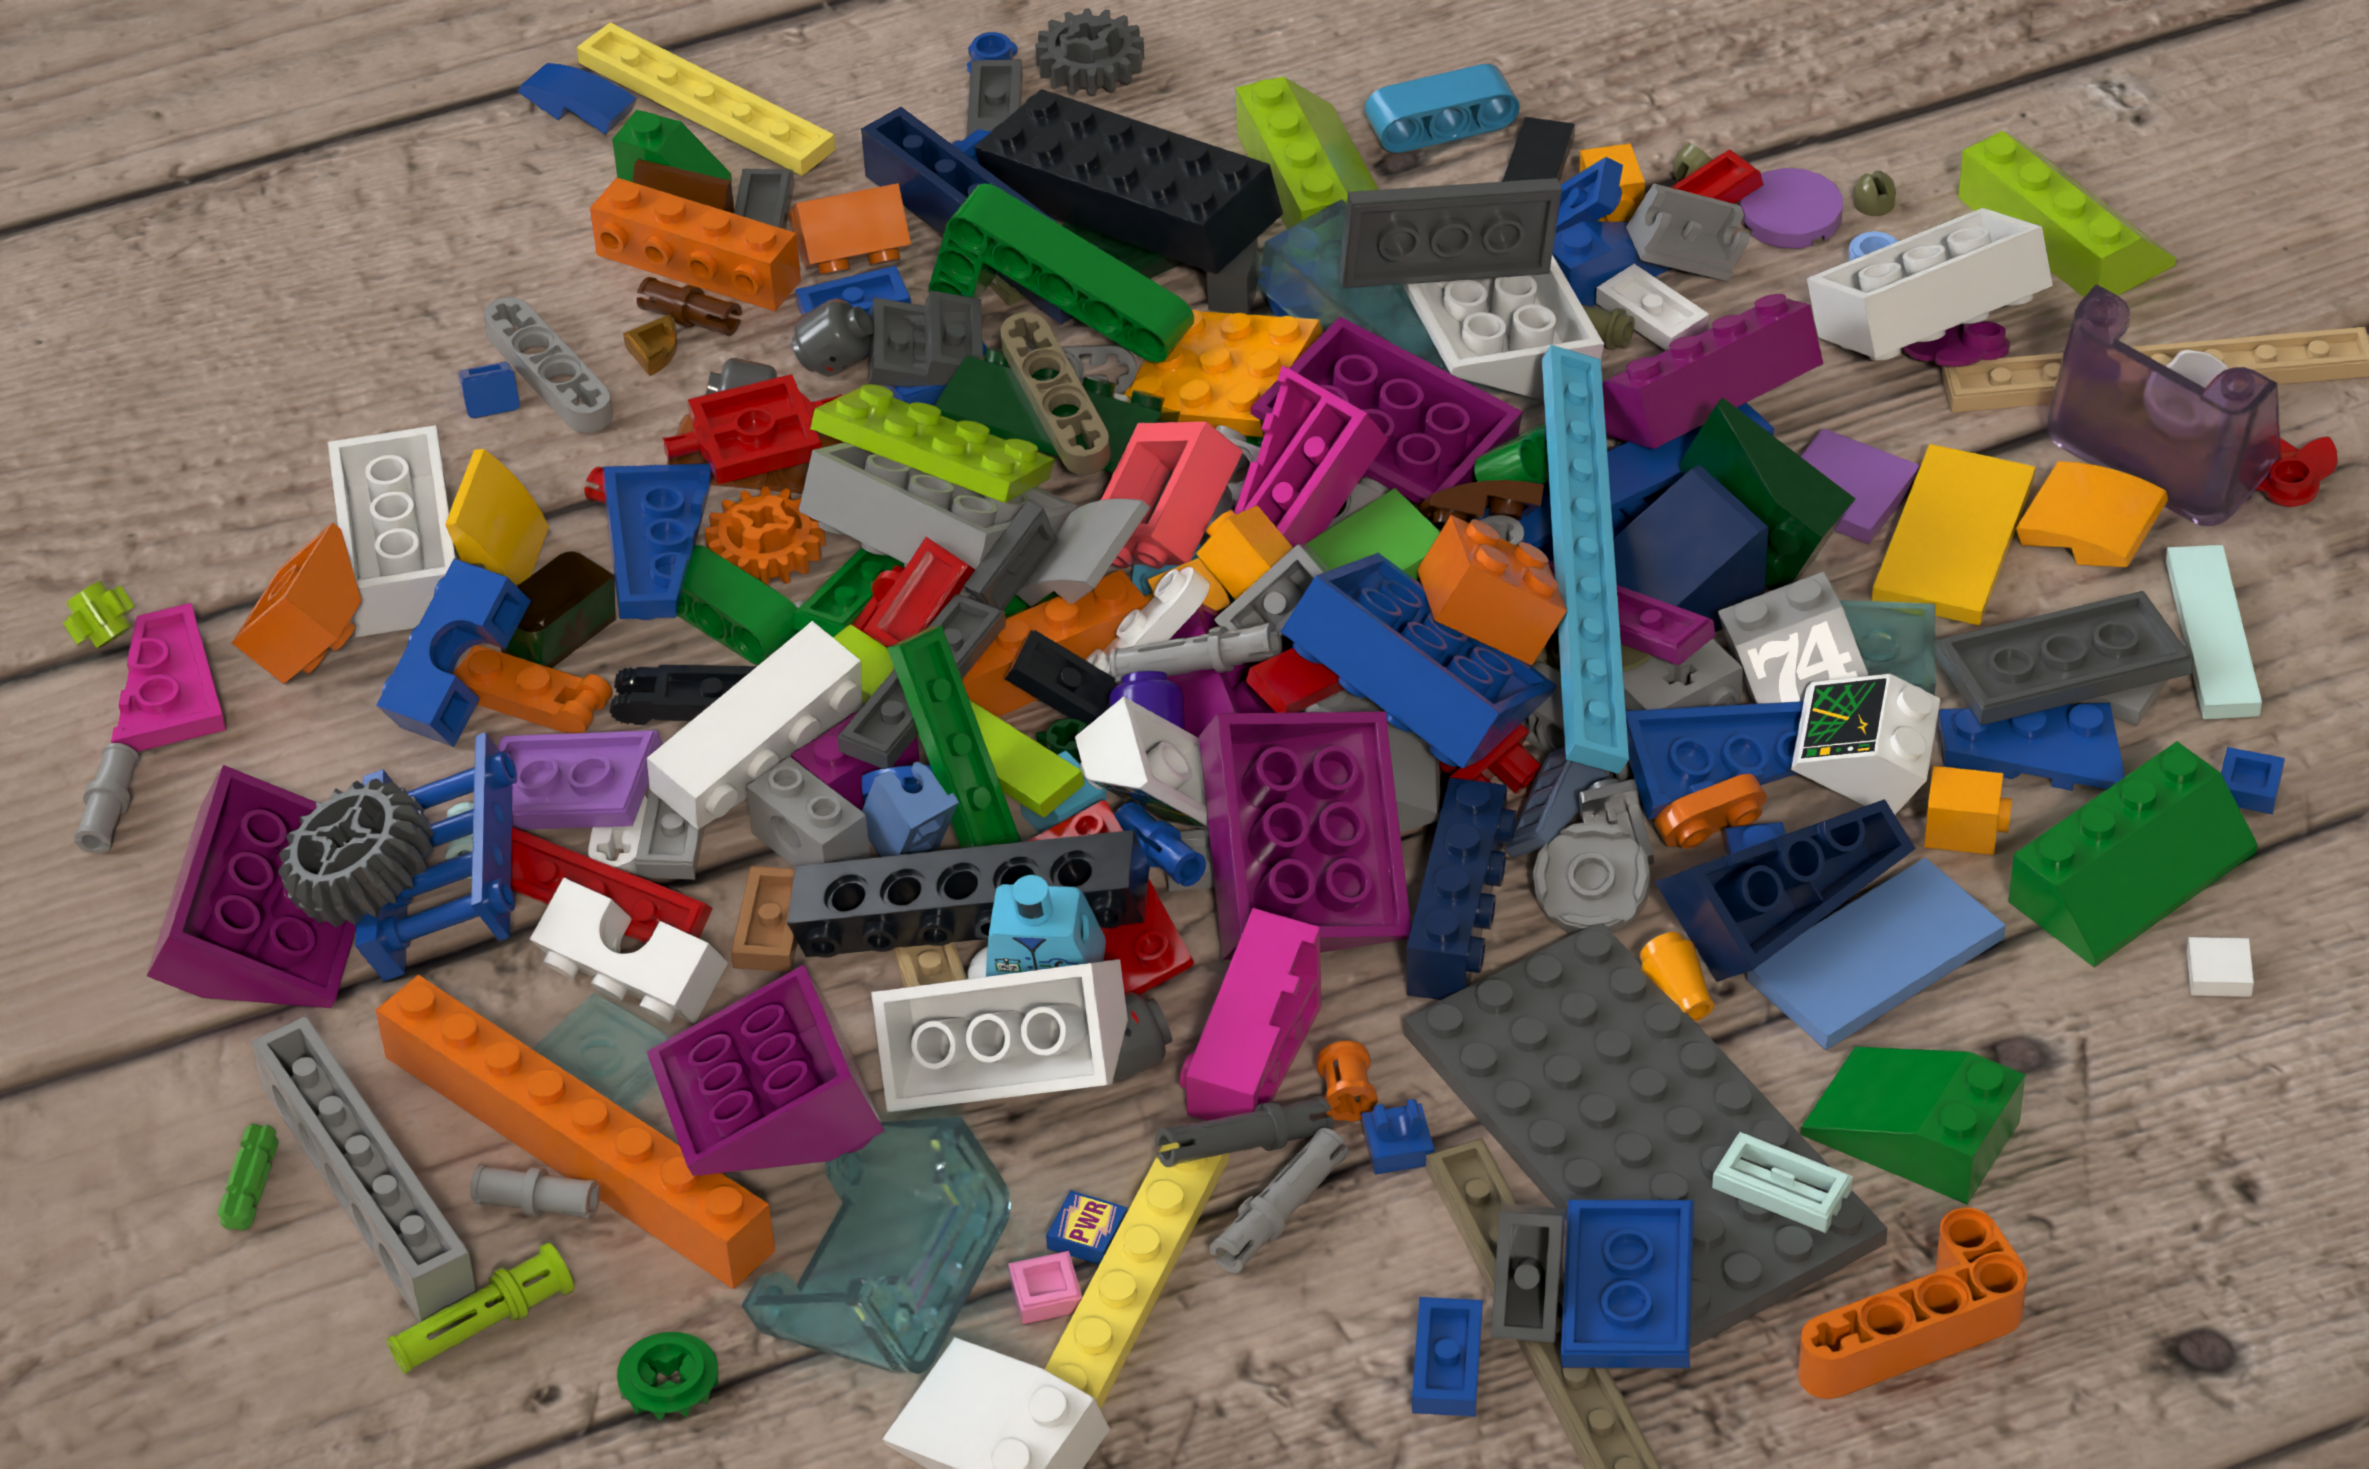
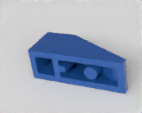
[1552,221,1673,306]

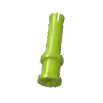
[386,1242,575,1374]

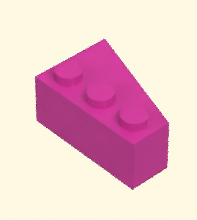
[1234,365,1388,548]
[1180,908,1322,1121]

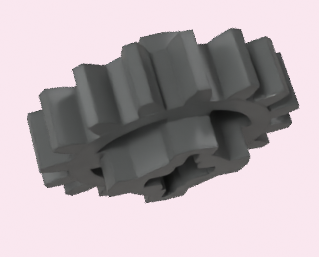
[1035,8,1145,95]

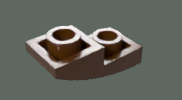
[1417,480,1544,529]

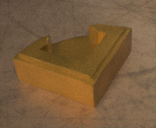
[623,314,678,376]

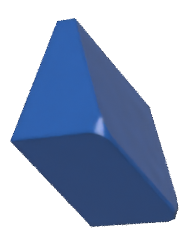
[457,361,520,418]

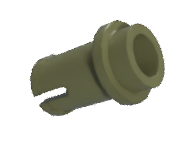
[1581,304,1635,350]

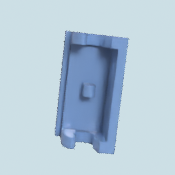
[862,762,959,857]

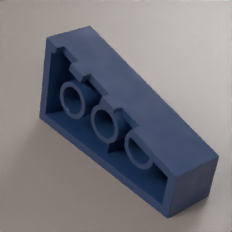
[1655,799,1916,982]

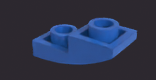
[518,63,637,134]

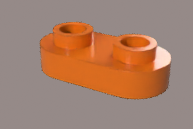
[1654,774,1767,849]

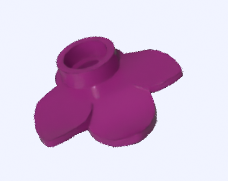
[1902,321,2010,367]

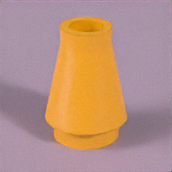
[1640,932,1715,1022]

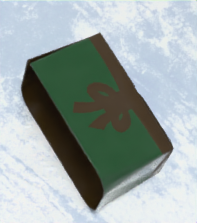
[501,551,616,668]

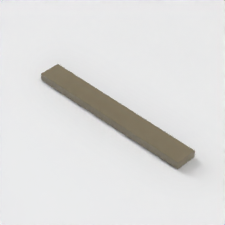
[1426,1137,1662,1469]

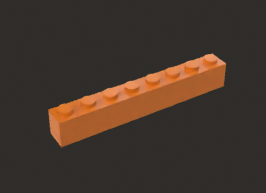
[375,975,775,1289]

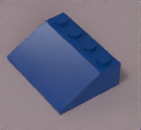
[1280,553,1557,769]

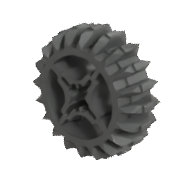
[278,778,434,928]

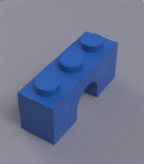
[376,559,531,747]

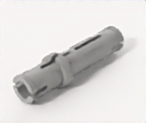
[1109,622,1282,685]
[1209,1128,1349,1273]

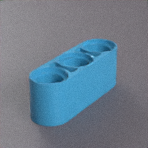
[1364,64,1520,153]

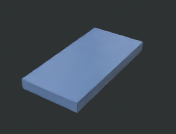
[1747,857,2006,1050]

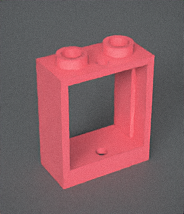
[1101,422,1243,569]

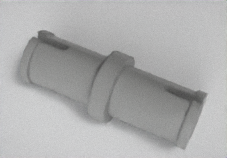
[74,743,139,854]
[471,1164,600,1220]

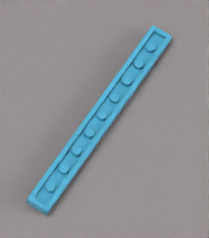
[1542,345,1629,774]

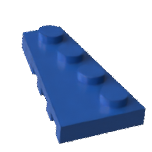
[1626,701,1804,820]

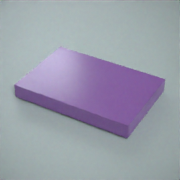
[497,730,663,830]

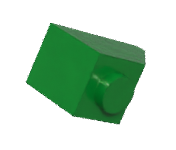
[612,109,732,182]

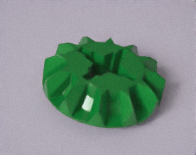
[617,1332,719,1422]

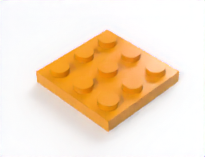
[1124,309,1323,437]

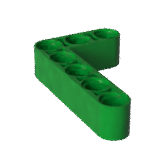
[929,183,1194,363]

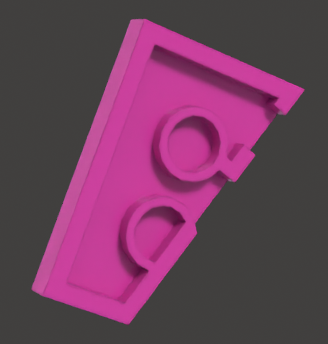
[111,603,226,752]

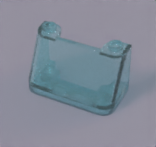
[741,1117,1011,1374]

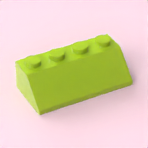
[1235,76,1379,259]
[1958,130,2176,307]

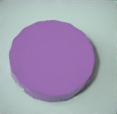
[1740,168,1843,249]

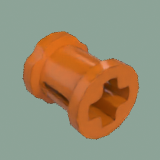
[1316,1041,1378,1122]

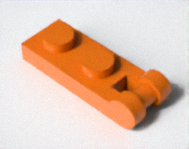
[454,645,613,734]

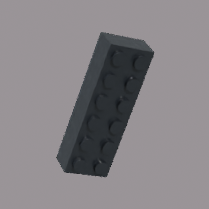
[975,89,1283,274]

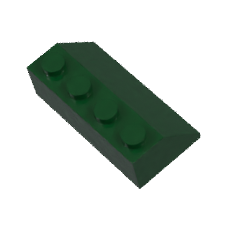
[934,348,1180,473]

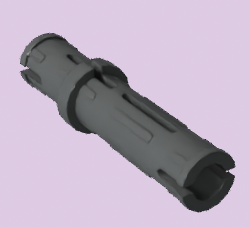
[1155,1096,1333,1167]

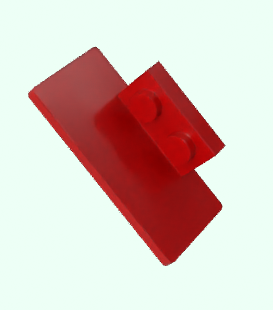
[1026,800,1194,995]

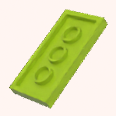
[810,384,1055,503]

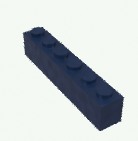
[861,107,1074,325]

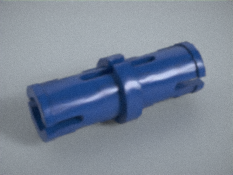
[1114,802,1206,887]

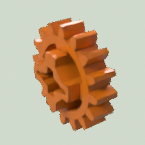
[705,487,826,586]

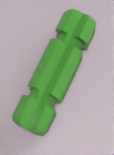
[218,1123,279,1231]

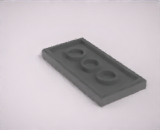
[1338,178,1562,288]
[1935,591,2193,725]

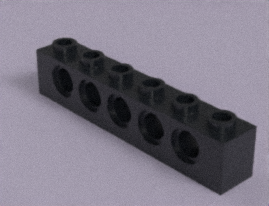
[787,830,1150,958]

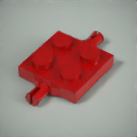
[662,374,842,485]

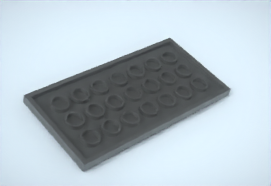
[1403,924,1888,1348]

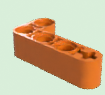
[1798,1207,2028,1399]

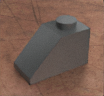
[1491,1204,1566,1342]

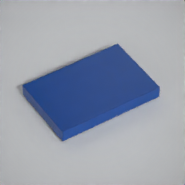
[1561,1200,1694,1368]

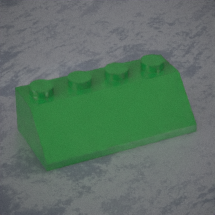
[2008,741,2258,968]

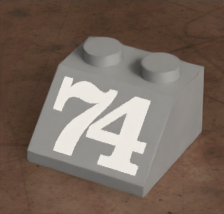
[1718,572,1869,704]

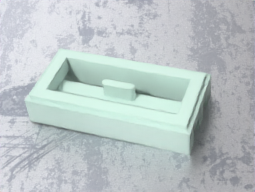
[1712,1132,1853,1233]

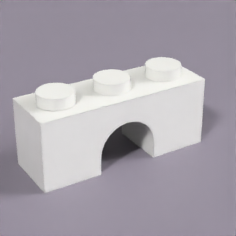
[530,878,729,1024]

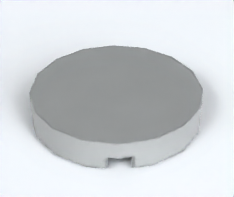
[1533,821,1651,934]

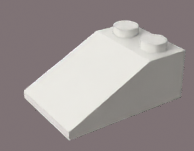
[882,1337,1110,1469]

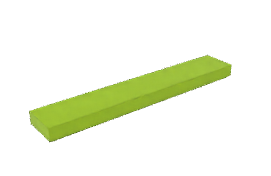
[833,624,1085,818]

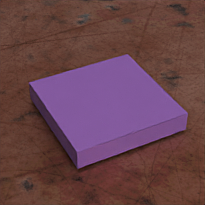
[1800,428,1920,544]

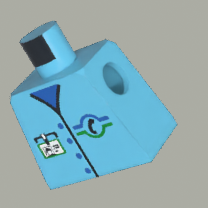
[986,875,1106,977]

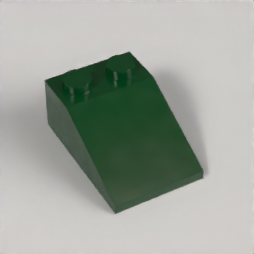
[1679,397,1856,591]

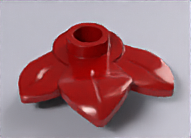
[2228,431,2338,507]

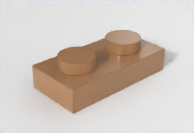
[731,866,798,972]

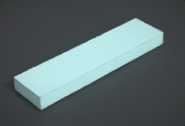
[2166,545,2262,719]

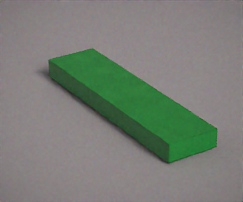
[887,625,1021,848]

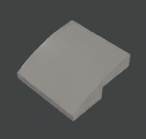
[1016,499,1151,607]

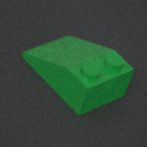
[1800,1046,2026,1205]

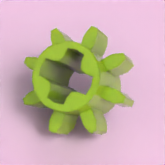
[63,580,135,649]

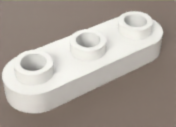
[1086,567,1210,678]

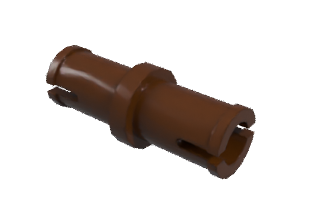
[636,277,742,336]

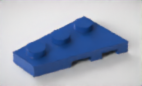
[1937,703,2125,791]

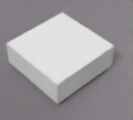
[2187,937,2254,997]

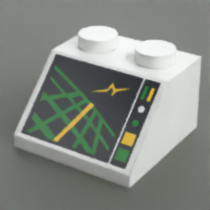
[1791,674,1940,815]
[1075,697,1209,830]

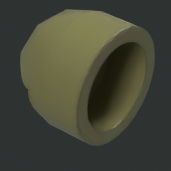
[1673,142,1712,181]
[1854,171,1896,216]

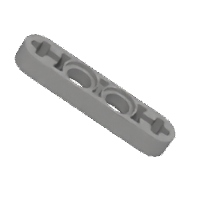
[483,297,613,433]

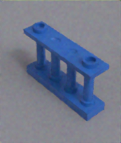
[355,732,517,981]

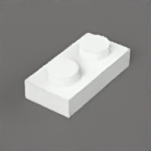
[1596,264,1709,351]

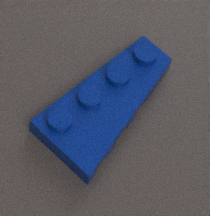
[603,464,713,620]

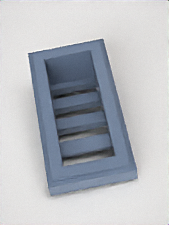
[1504,747,1608,857]

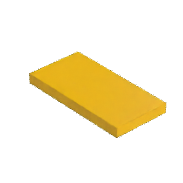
[1872,444,2036,626]

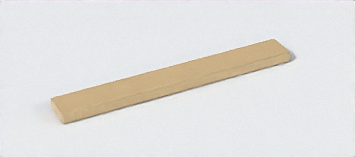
[1941,327,2369,413]

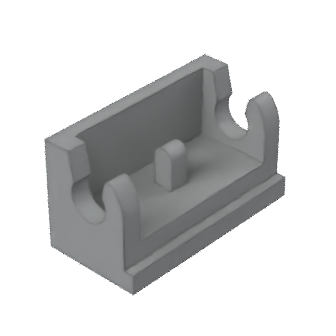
[1626,183,1750,282]

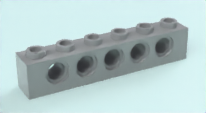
[251,1016,476,1322]

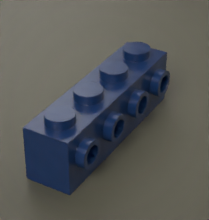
[1406,777,1516,1000]

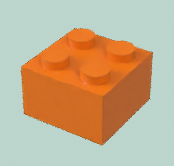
[1417,515,1567,666]

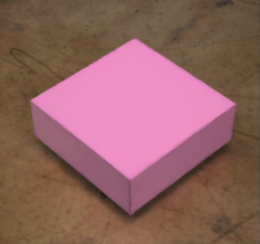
[1008,1251,1082,1324]

